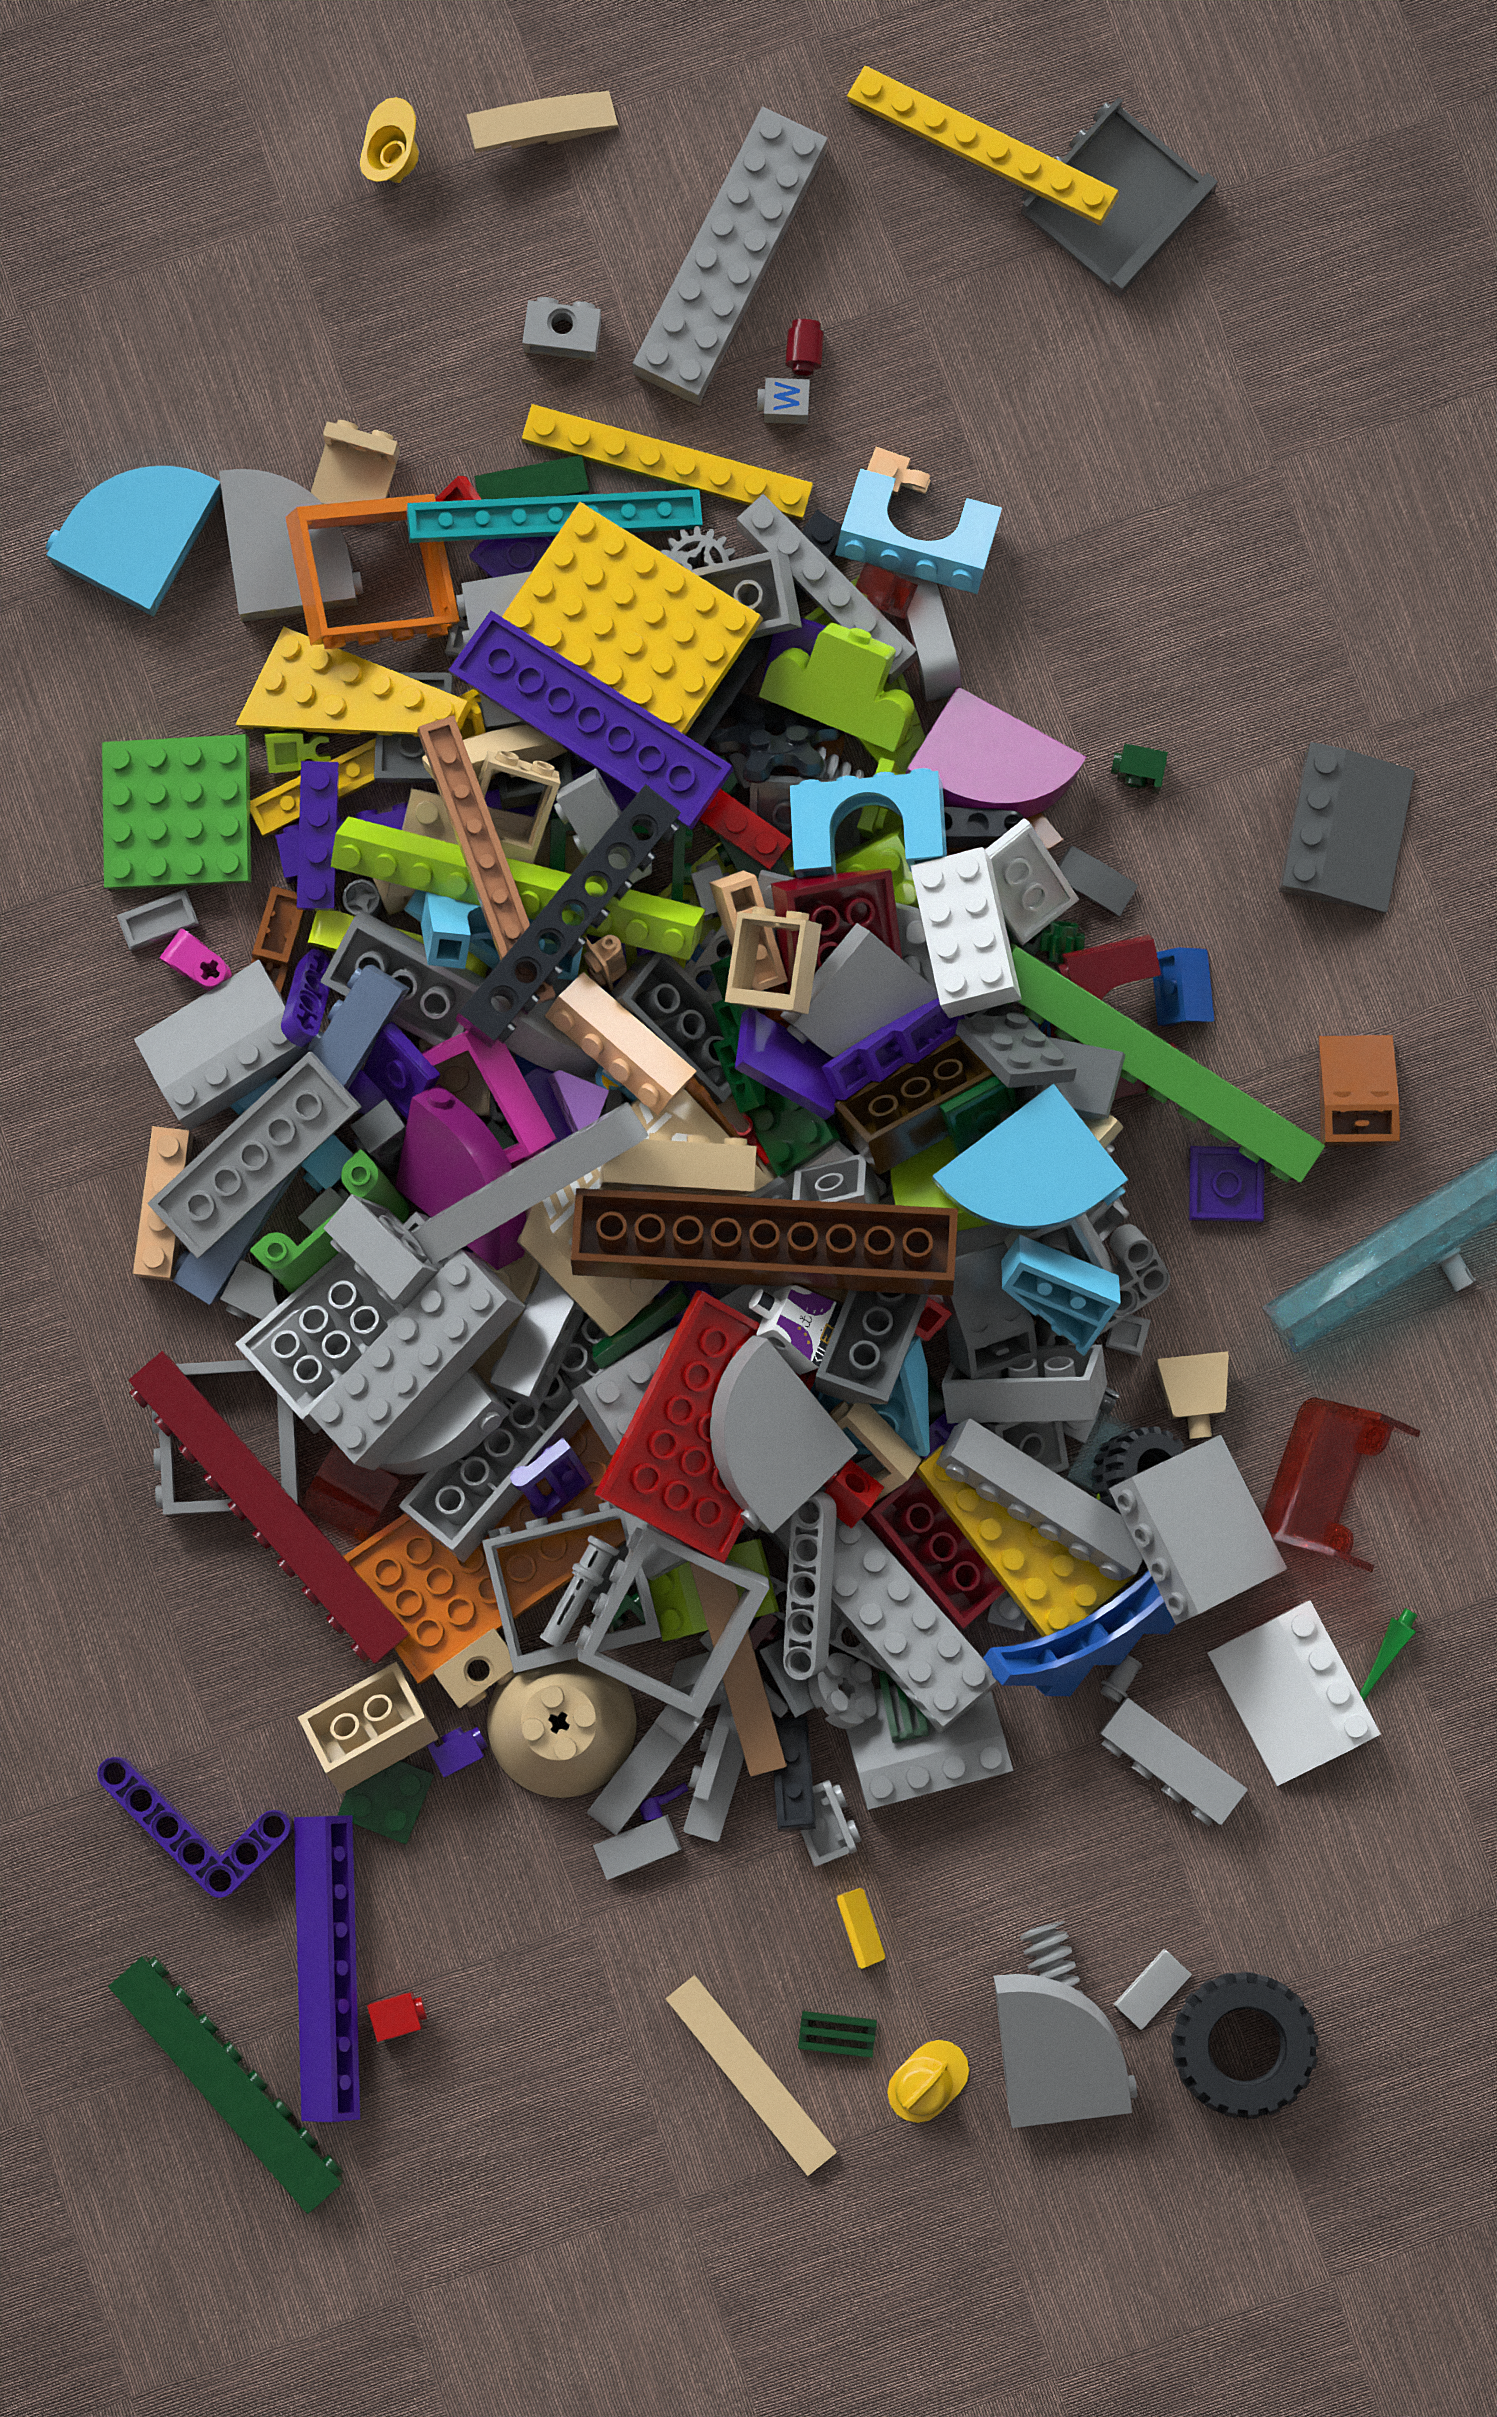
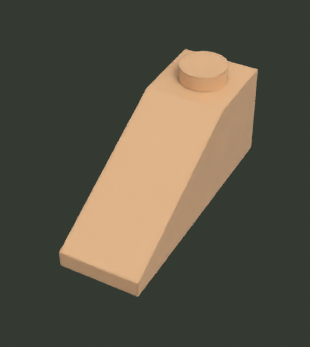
[709,870,788,991]

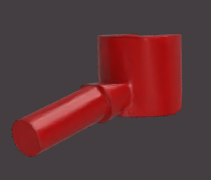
[731,1115,770,1165]

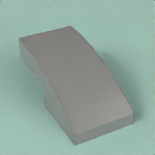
[593,1814,681,1880]

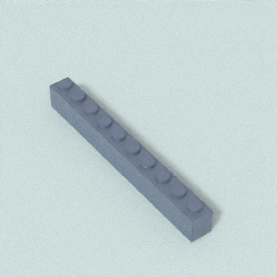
[173,965,410,1305]

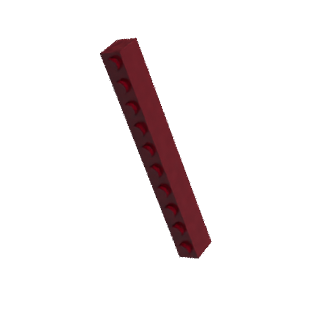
[128,1351,411,1664]

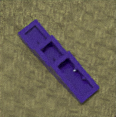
[822,998,965,1100]

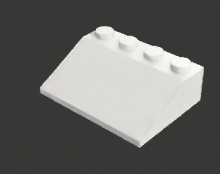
[1207,1600,1381,1786]

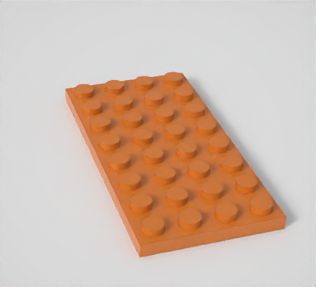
[343,1419,626,1685]

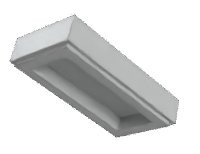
[117,889,200,951]

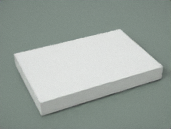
[985,819,1079,946]

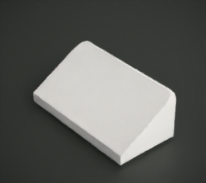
[1114,1949,1192,2030]

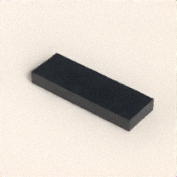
[773,1717,816,1832]

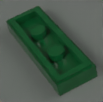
[474,455,589,500]
[593,1281,691,1369]

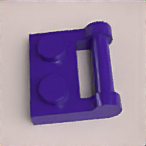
[510,1438,594,1519]

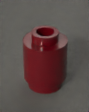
[785,319,824,376]

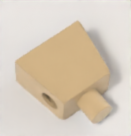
[1155,1351,1229,1439]

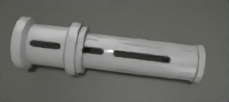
[540,1535,619,1648]

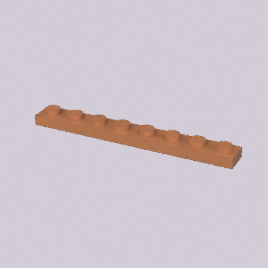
[417,715,556,1005]

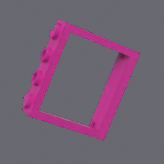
[421,1030,557,1169]

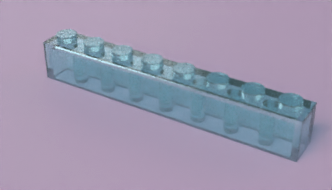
[1262,1150,1497,1355]

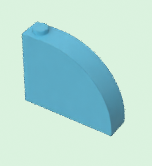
[46,466,222,617]
[932,1083,1128,1230]

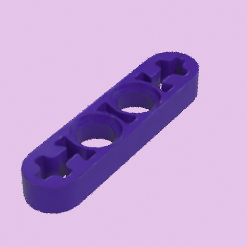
[281,949,331,1047]

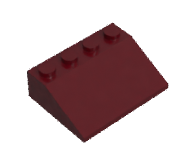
[771,868,902,1026]

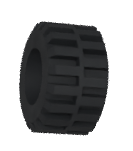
[1091,1426,1184,1515]

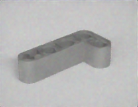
[893,571,961,702]
[1034,1224,1170,1346]
[587,1704,704,1835]

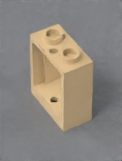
[478,750,560,864]
[725,907,822,1014]
[829,1401,922,1503]

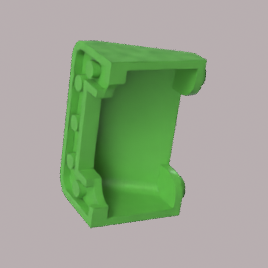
[250,1149,410,1294]

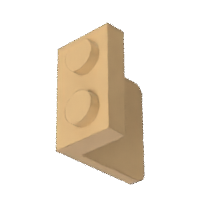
[311,420,400,504]

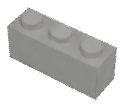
[554,769,652,883]

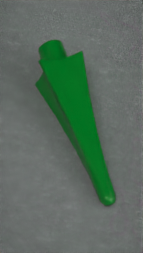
[1359,1608,1418,1701]

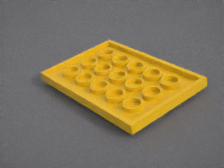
[502,502,763,735]

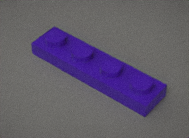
[297,761,339,911]

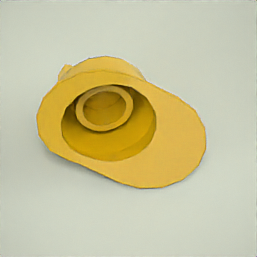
[360,97,419,183]
[887,2040,969,2123]

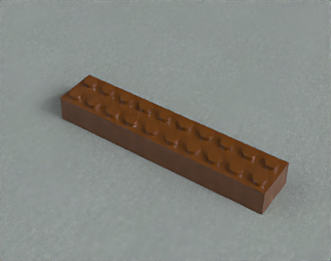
[571,1188,958,1296]

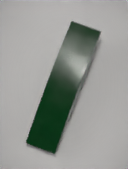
[710,956,765,1113]

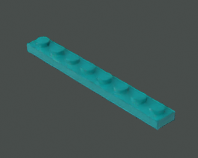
[406,489,703,543]

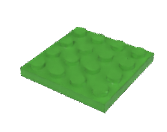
[102,734,251,890]

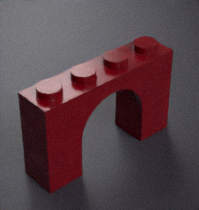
[1058,934,1177,1099]

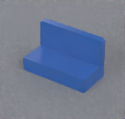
[1153,947,1214,1027]

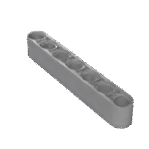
[411,1103,648,1264]

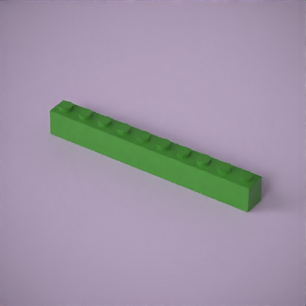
[1007,943,1325,1183]

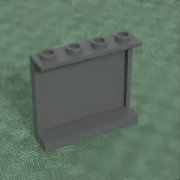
[1021,97,1218,298]

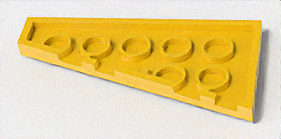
[235,626,473,737]
[915,1444,1135,1637]

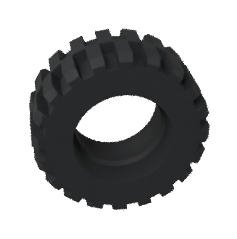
[1171,1971,1319,2119]

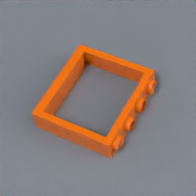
[285,494,460,649]

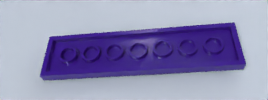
[448,610,734,830]

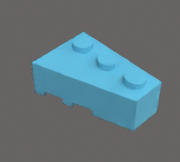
[1001,1234,1120,1356]

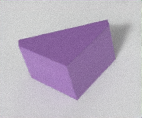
[548,1070,609,1134]

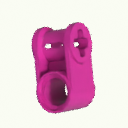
[159,928,232,991]

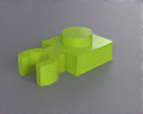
[265,731,331,773]

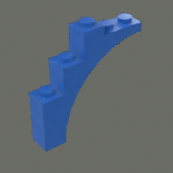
[983,1570,1176,1696]

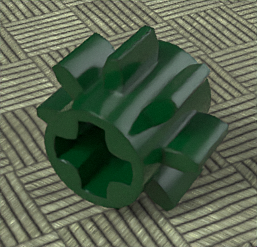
[1040,921,1085,963]

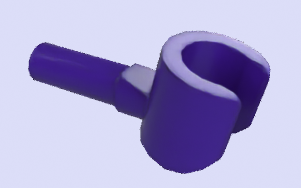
[640,1783,688,1821]

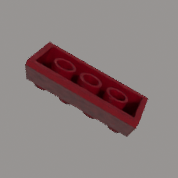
[861,1471,1006,1630]

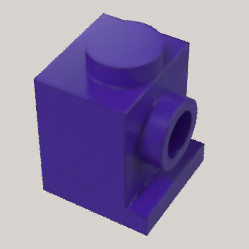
[427,1727,488,1778]

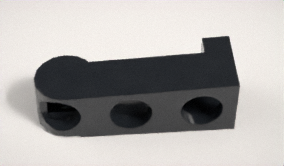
[944,807,1023,848]

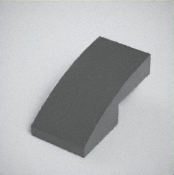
[1058,846,1138,917]

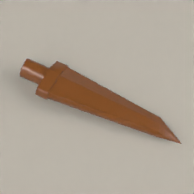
[684,1076,765,1174]

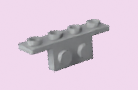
[683,1697,744,1842]

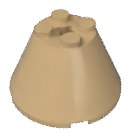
[487,1658,637,1798]

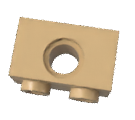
[433,1628,515,1708]

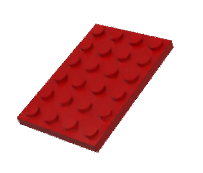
[594,1290,819,1563]

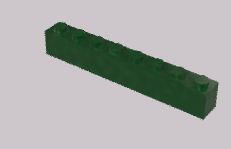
[108,1955,345,2214]

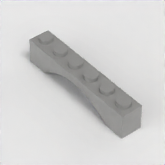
[736,494,917,685]

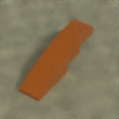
[251,886,305,997]

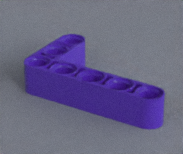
[97,1757,293,1898]

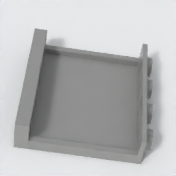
[1109,1435,1287,1624]

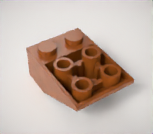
[1318,1035,1400,1147]

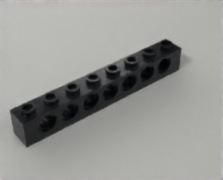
[455,784,681,1048]

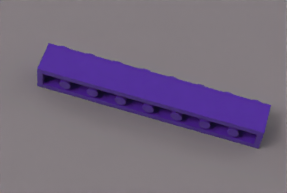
[294,1815,360,2122]

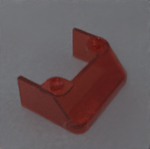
[1262,1397,1421,1572]

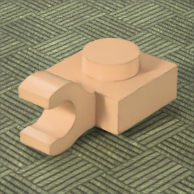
[867,447,931,496]

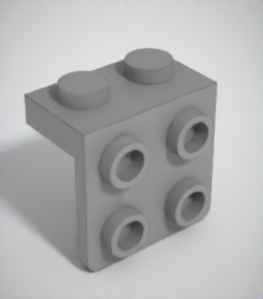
[800,1780,862,1867]

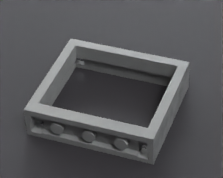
[152,1360,301,1516]
[482,1502,661,1673]
[575,1522,770,1719]

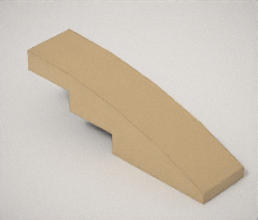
[466,91,618,153]
[422,724,568,782]

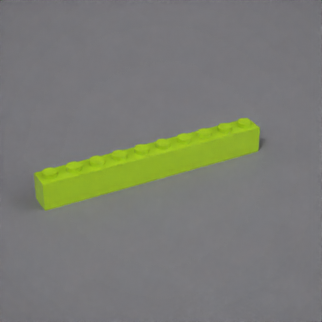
[331,816,706,960]

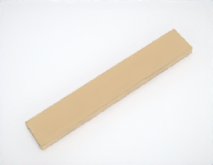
[665,1975,837,2176]

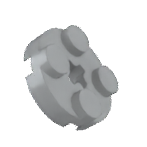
[808,1653,877,1729]

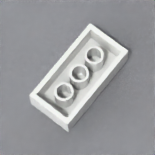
[911,847,1022,1018]

